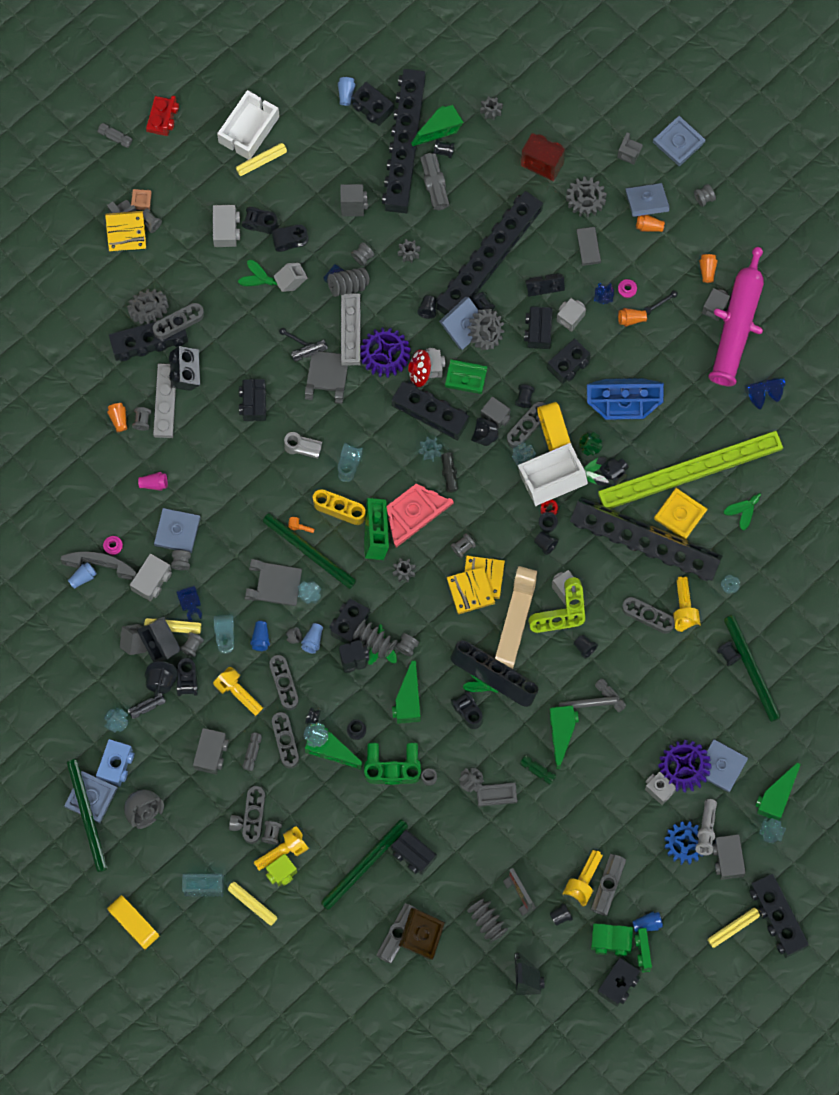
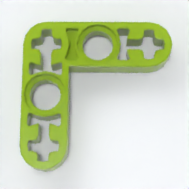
[528,577,585,633]

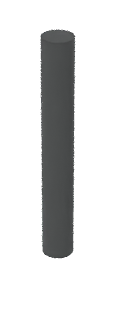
[559,696,618,709]

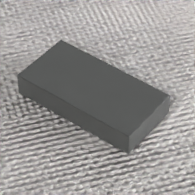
[576,227,601,266]
[477,783,517,807]

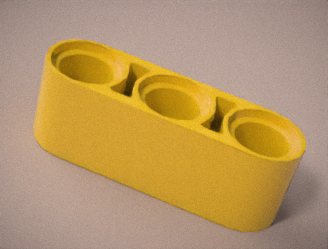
[537,402,570,452]
[313,489,366,525]
[107,895,160,950]

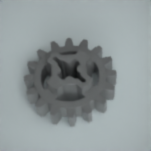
[566,177,606,217]
[127,289,169,324]
[467,309,504,350]

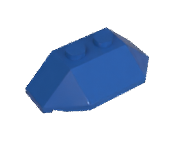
[587,379,663,419]

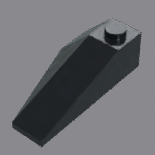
[514,952,545,995]

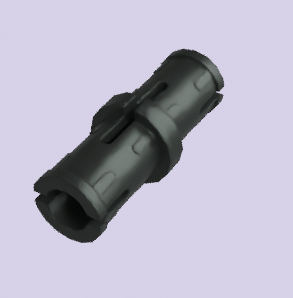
[441,452,459,492]

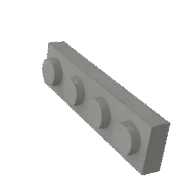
[341,294,360,366]
[154,364,176,438]

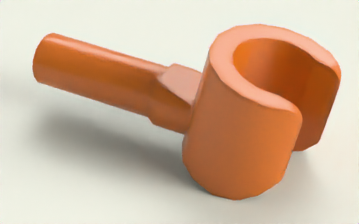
[289,517,315,533]

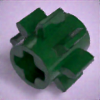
[579,432,602,456]

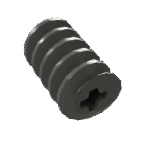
[327,267,370,297]
[353,620,397,659]
[467,899,508,944]

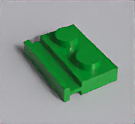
[445,359,487,394]
[634,928,652,973]

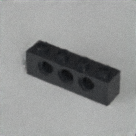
[108,317,188,362]
[392,381,469,441]
[749,874,809,958]

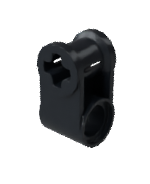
[241,207,279,234]
[271,224,309,252]
[177,658,198,696]
[450,690,483,729]

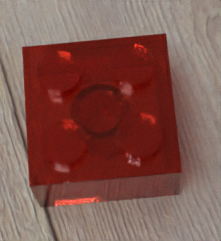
[521,133,565,182]

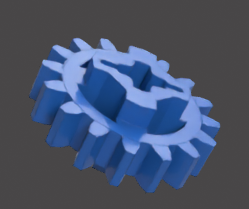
[664,822,704,865]

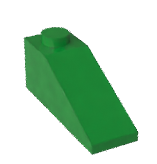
[411,105,464,146]
[364,498,389,560]
[392,661,421,724]
[549,706,579,769]
[305,726,362,770]
[755,763,801,822]

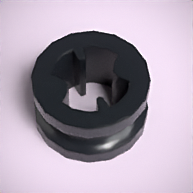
[305,707,321,727]

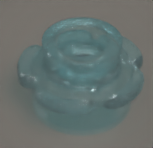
[721,575,740,594]

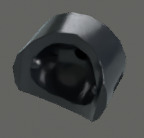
[471,418,499,446]
[600,458,629,485]

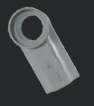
[284,432,322,459]

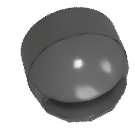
[286,627,302,644]
[421,768,437,786]
[229,815,244,831]

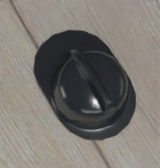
[145,661,178,697]

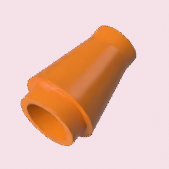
[636,215,665,232]
[699,254,718,283]
[618,308,647,327]
[107,403,128,432]

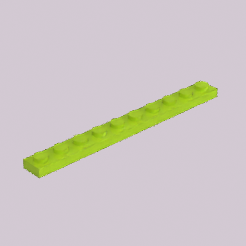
[598,431,783,509]

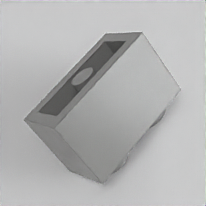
[213,205,240,247]
[130,554,172,602]

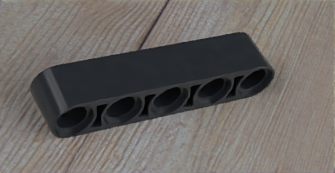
[450,640,539,707]

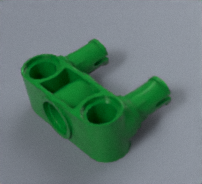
[364,743,421,785]

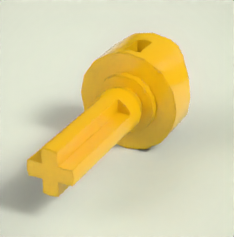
[673,577,701,632]
[213,667,263,716]
[254,826,309,871]
[562,850,603,906]

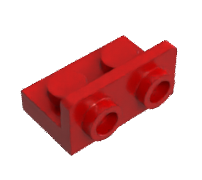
[146,96,179,136]

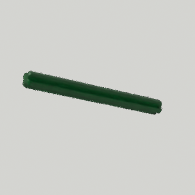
[263,513,356,589]
[724,615,780,722]
[67,759,107,872]
[321,819,408,910]

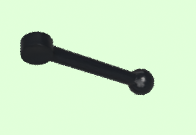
[644,291,678,315]
[279,328,312,346]

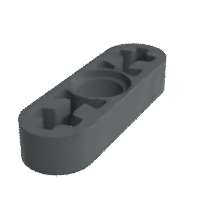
[153,303,204,339]
[507,402,546,448]
[622,597,674,634]
[270,655,299,710]
[272,712,299,768]
[242,786,265,844]

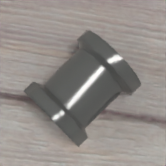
[143,209,162,233]
[132,407,151,431]
[450,533,476,558]
[180,632,204,657]
[261,821,282,845]

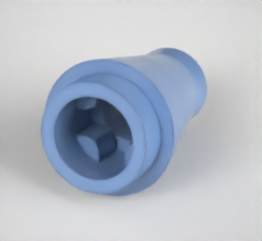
[338,77,356,106]
[68,562,97,589]
[301,623,323,654]

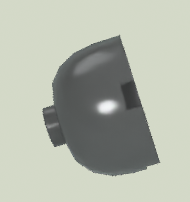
[124,789,164,829]

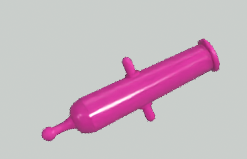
[708,247,764,386]

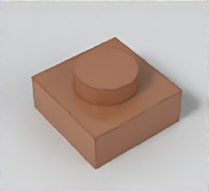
[131,189,152,210]

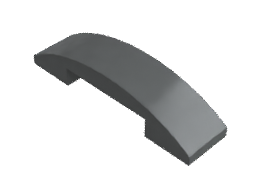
[61,552,137,581]

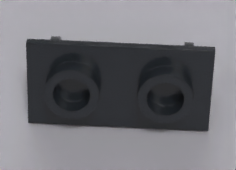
[525,273,565,297]

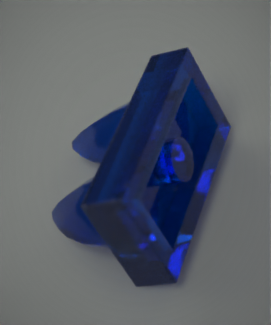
[744,377,786,410]

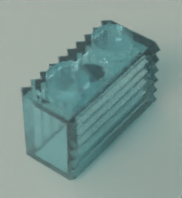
[182,874,224,897]

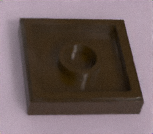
[399,908,445,960]

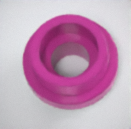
[618,280,637,298]
[103,536,123,555]

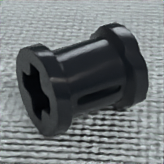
[433,139,455,159]
[471,292,495,311]
[515,384,535,408]
[716,641,742,667]

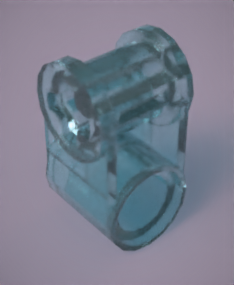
[338,443,363,482]
[214,615,234,654]

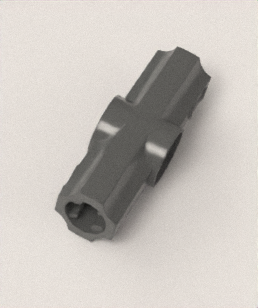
[420,153,449,210]
[591,854,626,916]
[376,903,418,964]

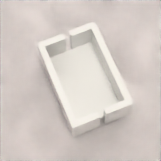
[217,90,279,160]
[518,443,588,506]

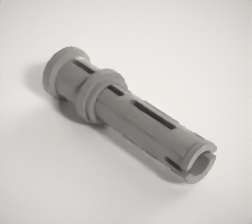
[695,799,717,855]

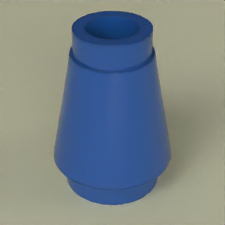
[250,621,270,651]
[633,911,663,932]

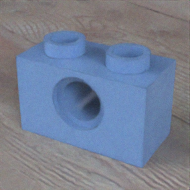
[96,739,134,787]

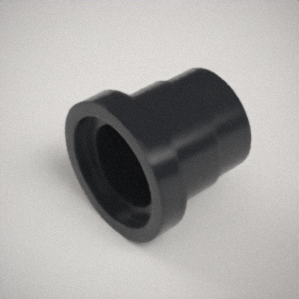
[417,296,436,319]
[539,512,558,533]
[534,531,558,555]
[574,634,598,659]
[347,719,366,740]
[550,903,573,926]

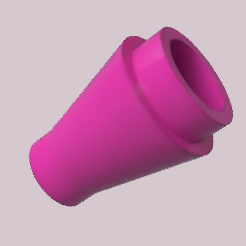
[138,472,168,491]

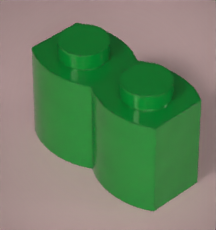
[591,924,633,956]

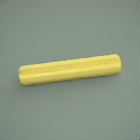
[236,143,287,176]
[144,618,202,634]
[228,882,277,926]
[708,908,760,948]

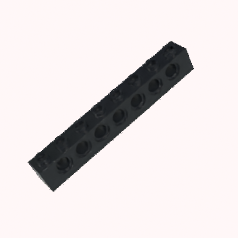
[382,69,425,214]
[436,191,543,315]
[570,497,723,581]

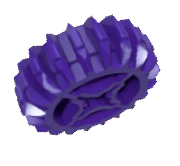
[360,327,410,378]
[658,740,712,793]

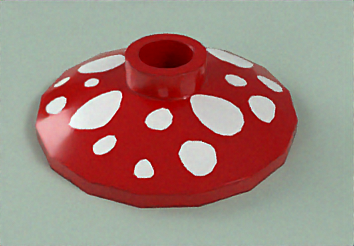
[408,350,431,387]

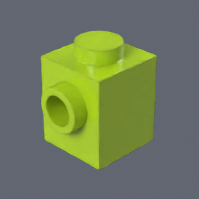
[266,854,297,887]

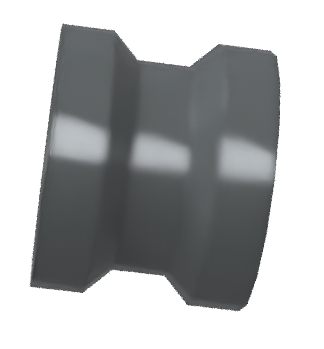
[694,184,716,207]
[351,242,374,266]
[171,550,191,570]
[395,633,419,657]

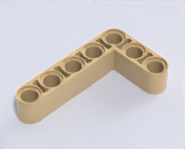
[495,566,537,669]

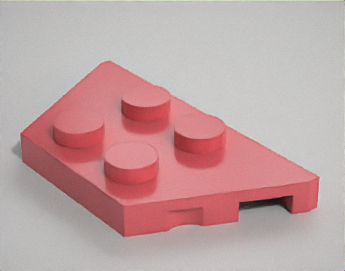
[387,484,454,548]

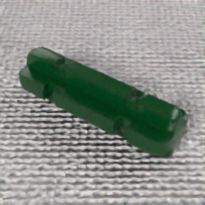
[520,755,556,784]

